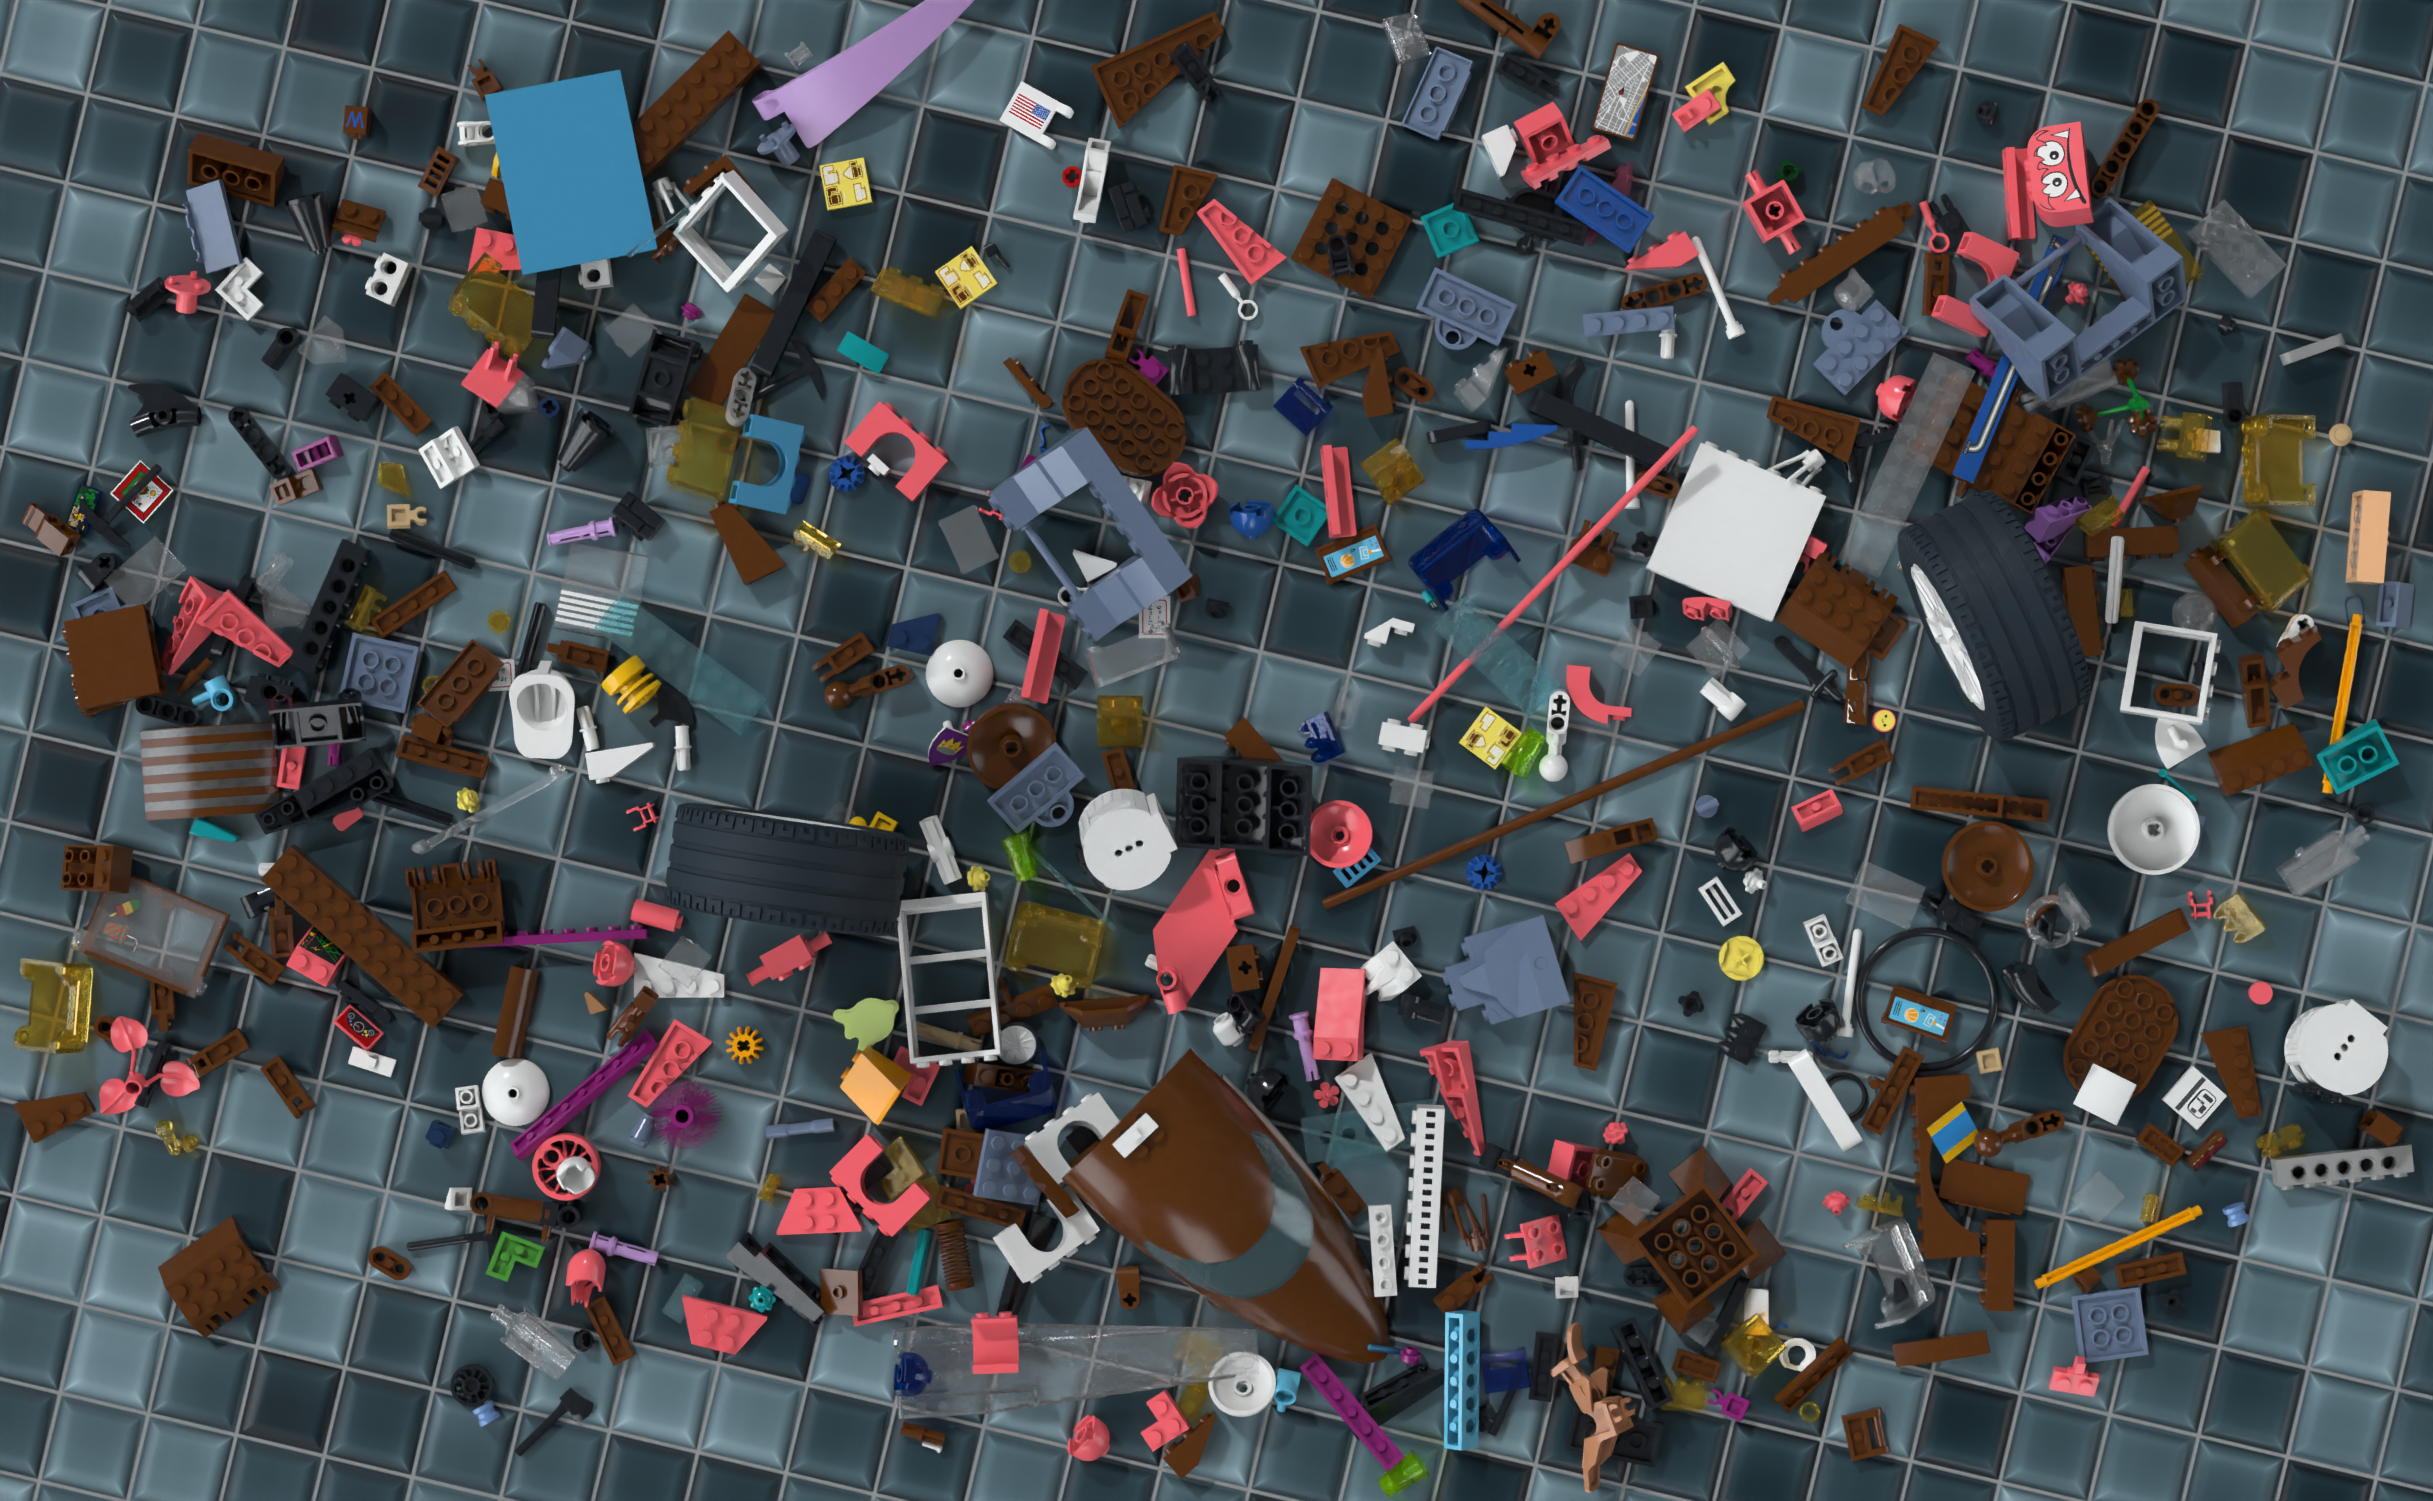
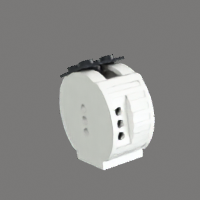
[1074,789,1178,893]
[2284,999,2388,1104]

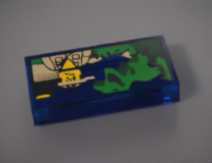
[66,483,104,533]

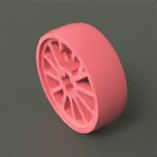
[532,1132,601,1201]

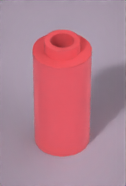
[630,899,684,932]

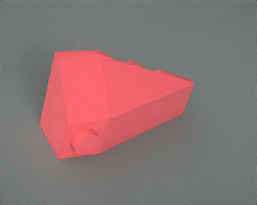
[160,576,223,675]

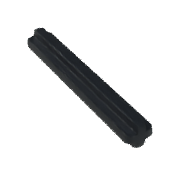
[389,529,475,569]
[514,602,547,679]
[371,792,454,826]

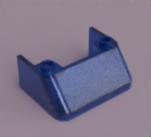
[1408,509,1521,616]
[954,1045,1057,1132]

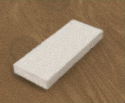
[348,1046,397,1077]
[1112,1113,1159,1158]

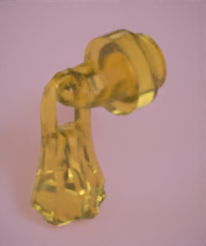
[155,1120,198,1156]

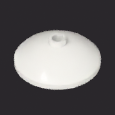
[926,640,994,707]
[482,1058,550,1126]
[1208,1351,1276,1417]

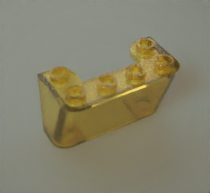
[447,252,535,358]
[666,396,742,502]
[2242,414,2316,507]

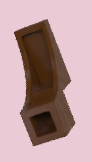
[2269,625,2322,710]

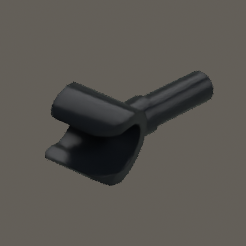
[984,242,1010,269]

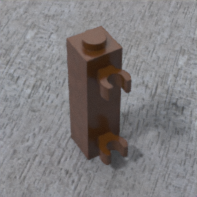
[2183,545,2261,629]

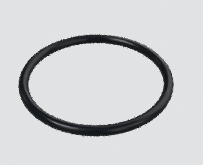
[1854,927,1999,1072]

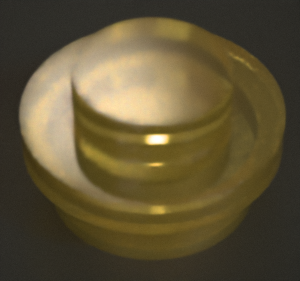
[1009,551,1031,573]
[487,611,510,633]

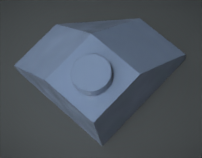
[541,326,592,370]

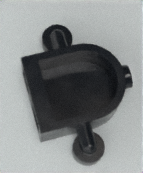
[1505,179,1564,256]

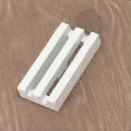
[1698,876,1742,927]

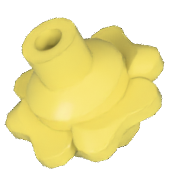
[457,787,480,813]
[967,866,990,892]
[1050,973,1076,998]

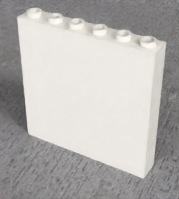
[1645,441,1826,622]

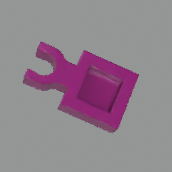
[1128,348,1169,386]
[1707,1388,1750,1422]

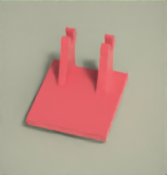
[461,341,525,409]
[1504,1214,1568,1269]

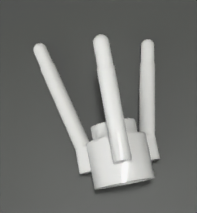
[652,177,700,227]
[1766,449,1826,487]

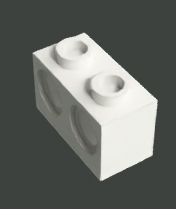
[365,253,413,307]
[578,259,614,290]

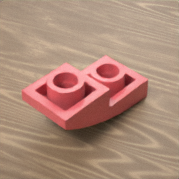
[1682,597,1732,621]

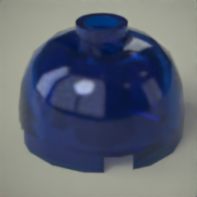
[893,1351,932,1397]

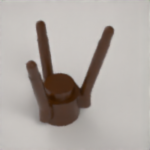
[1440,1187,1480,1240]
[1452,1193,1490,1252]

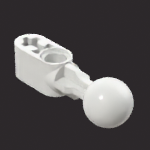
[1539,689,1570,782]

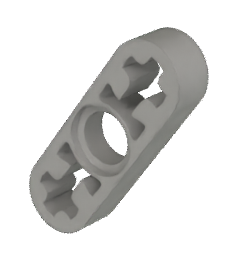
[2279,333,2346,366]
[725,368,756,427]

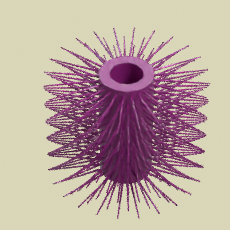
[650,1081,723,1150]

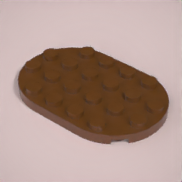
[1061,358,1186,477]
[2063,974,2178,1099]

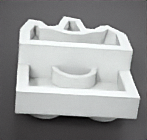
[1361,941,1422,1002]

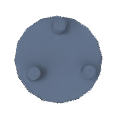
[757,121,800,167]

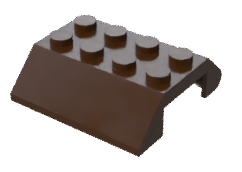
[1775,549,1898,669]
[405,858,505,954]
[158,1215,280,1338]

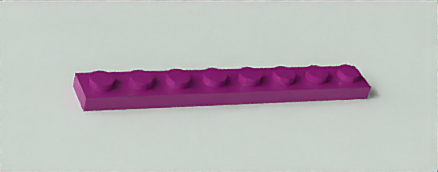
[467,925,650,948]
[510,1028,659,1161]

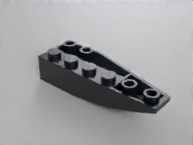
[254,747,394,835]

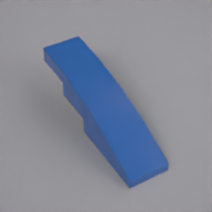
[1464,423,1557,450]

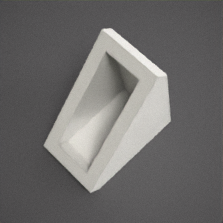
[1073,549,1118,583]

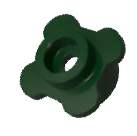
[1775,159,1802,186]

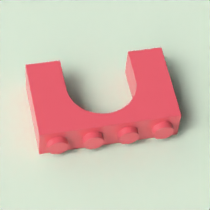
[1931,232,2020,337]
[844,401,949,502]
[829,1133,934,1237]

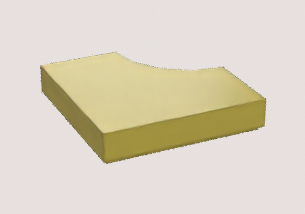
[1685,62,1736,125]

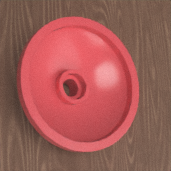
[1310,800,1373,868]

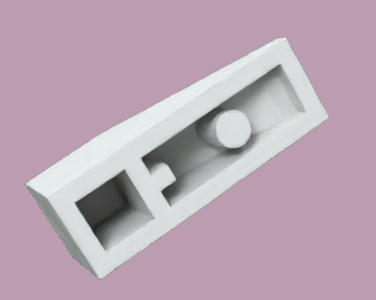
[585,742,656,784]

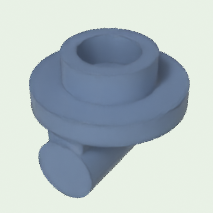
[1695,795,1719,818]

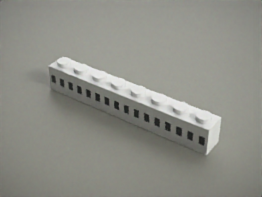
[1404,1104,1445,1288]

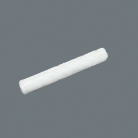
[2105,536,2124,623]

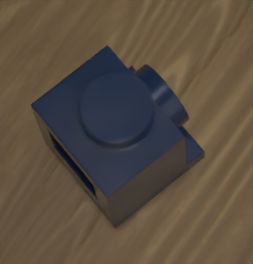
[425,1119,458,1149]

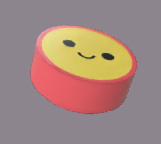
[1872,709,1896,732]

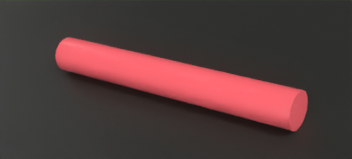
[1177,248,1197,317]
[2109,466,2151,529]

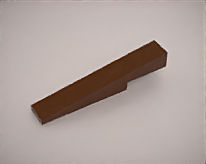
[1910,786,2049,823]

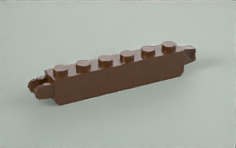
[1767,201,1915,306]

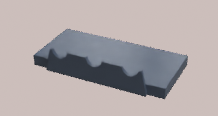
[1401,46,1474,141]
[182,180,243,274]

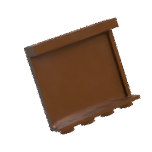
[62,604,166,712]

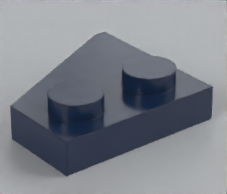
[887,613,941,656]

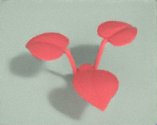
[99,1016,200,1115]

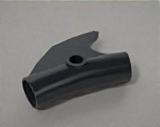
[128,383,202,438]

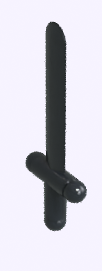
[1774,637,1843,702]

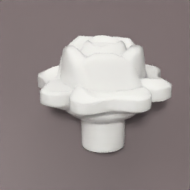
[1743,868,1767,894]

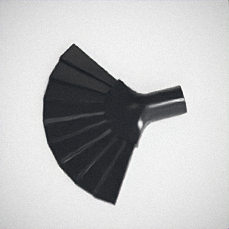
[649,684,693,728]

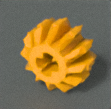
[726,1026,764,1064]

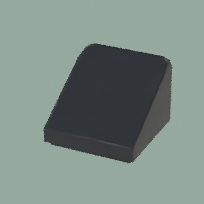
[2038,910,2057,942]
[1893,1278,1911,1306]

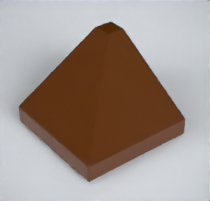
[1175,573,1199,603]

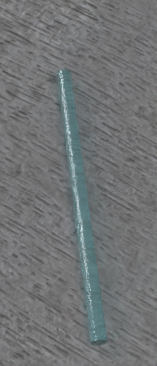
[627,195,703,258]
[1031,849,1116,930]

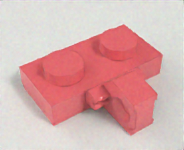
[2049,1355,2099,1397]

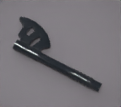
[1479,1359,1529,1436]

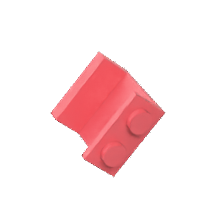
[971,1311,1020,1374]

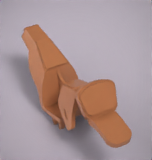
[1551,1323,1636,1493]

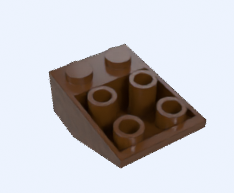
[61,845,133,894]

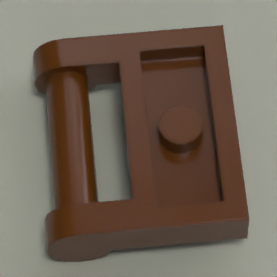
[1841,1407,1891,1461]

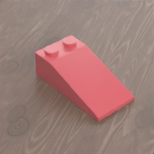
[1313,968,1366,1061]

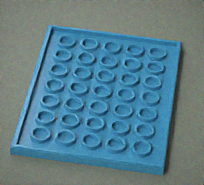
[485,70,657,275]

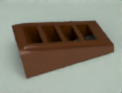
[418,146,460,198]

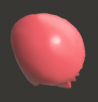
[566,1249,606,1308]

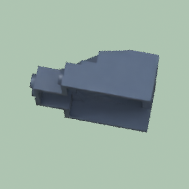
[1441,913,1570,1025]

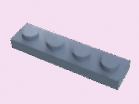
[1583,305,1676,337]

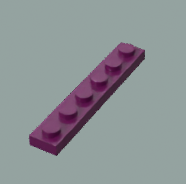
[1300,1353,1405,1472]

